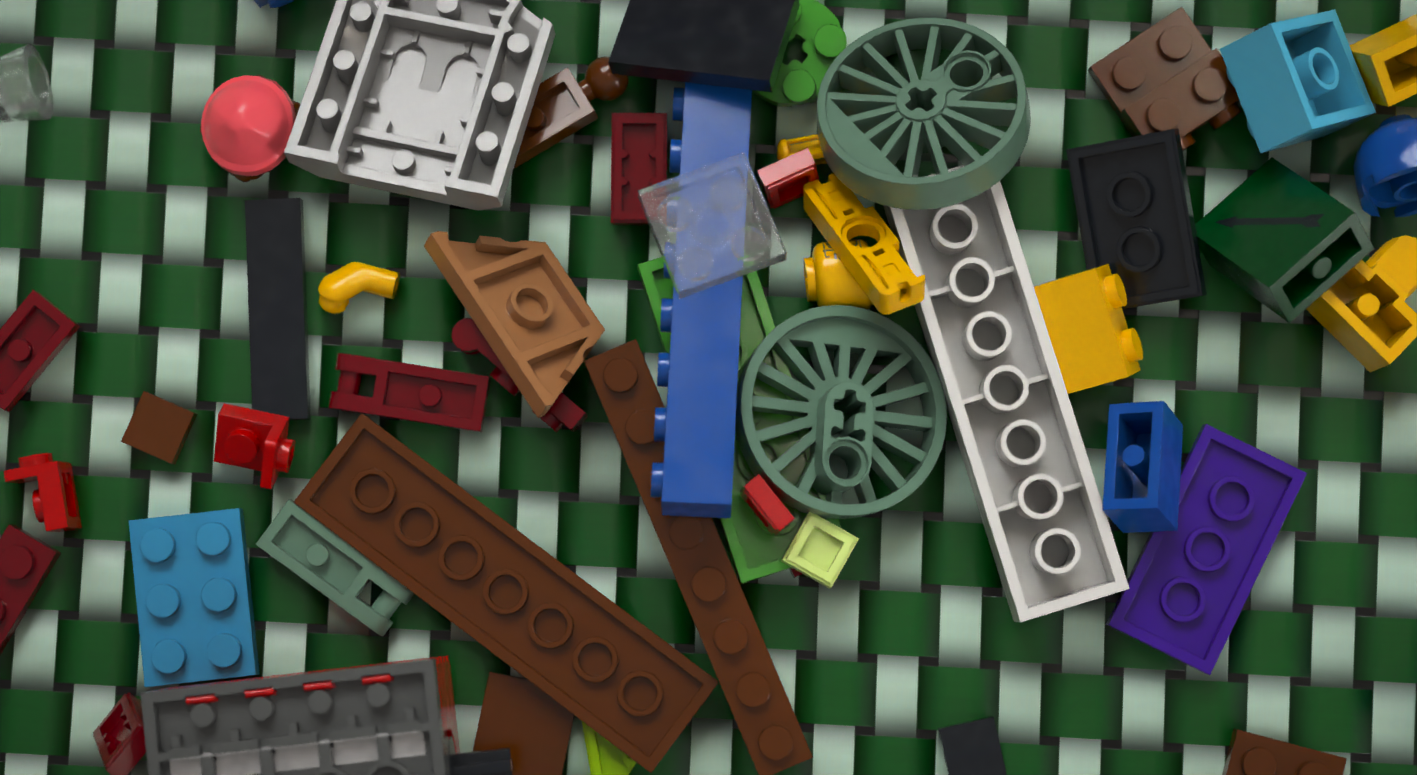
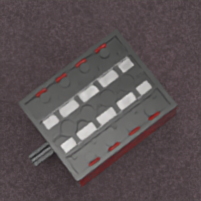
[140,655,513,775]

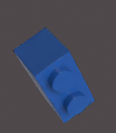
[1102,401,1183,533]

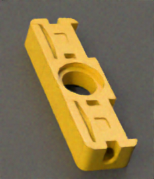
[803,173,925,314]

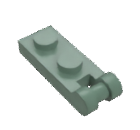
[256,499,414,636]

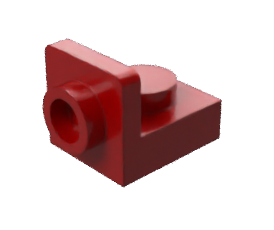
[214,403,295,490]
[3,453,82,532]

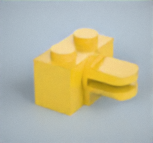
[1306,235,1417,372]

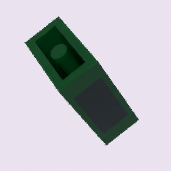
[1195,157,1374,323]

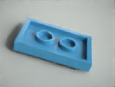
[128,508,260,687]

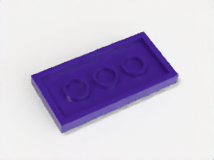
[1106,424,1307,675]

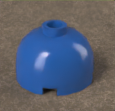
[1353,114,1417,217]

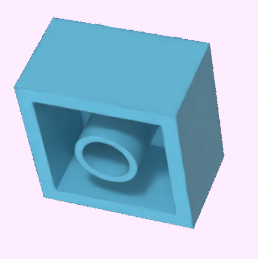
[1220,9,1376,153]

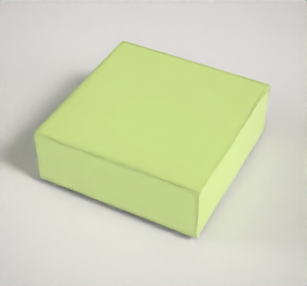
[781,512,859,589]

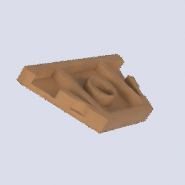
[424,231,605,418]

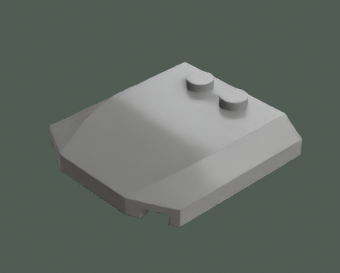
[284,0,556,210]

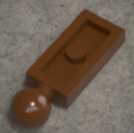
[513,56,629,169]

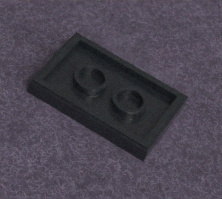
[608,0,800,92]
[1066,129,1207,309]

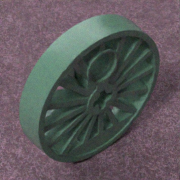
[817,18,1031,210]
[735,305,947,519]

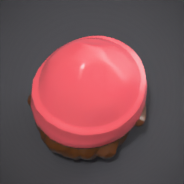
[200,75,300,182]

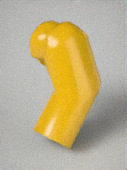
[318,262,400,314]

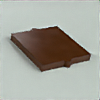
[473,671,575,775]

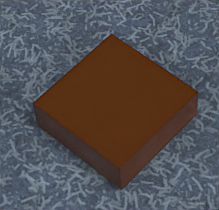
[121,391,198,464]

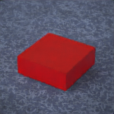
[757,148,820,209]
[740,474,795,535]

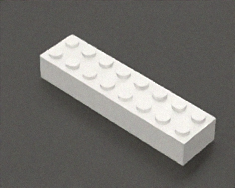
[883,165,1130,622]

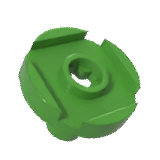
[752,0,847,107]

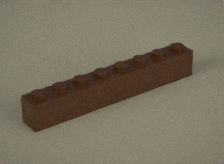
[584,339,813,775]

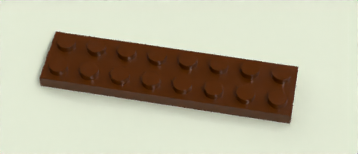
[294,413,719,773]

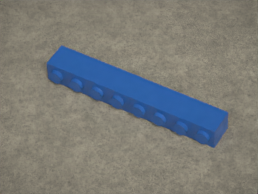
[651,82,752,519]

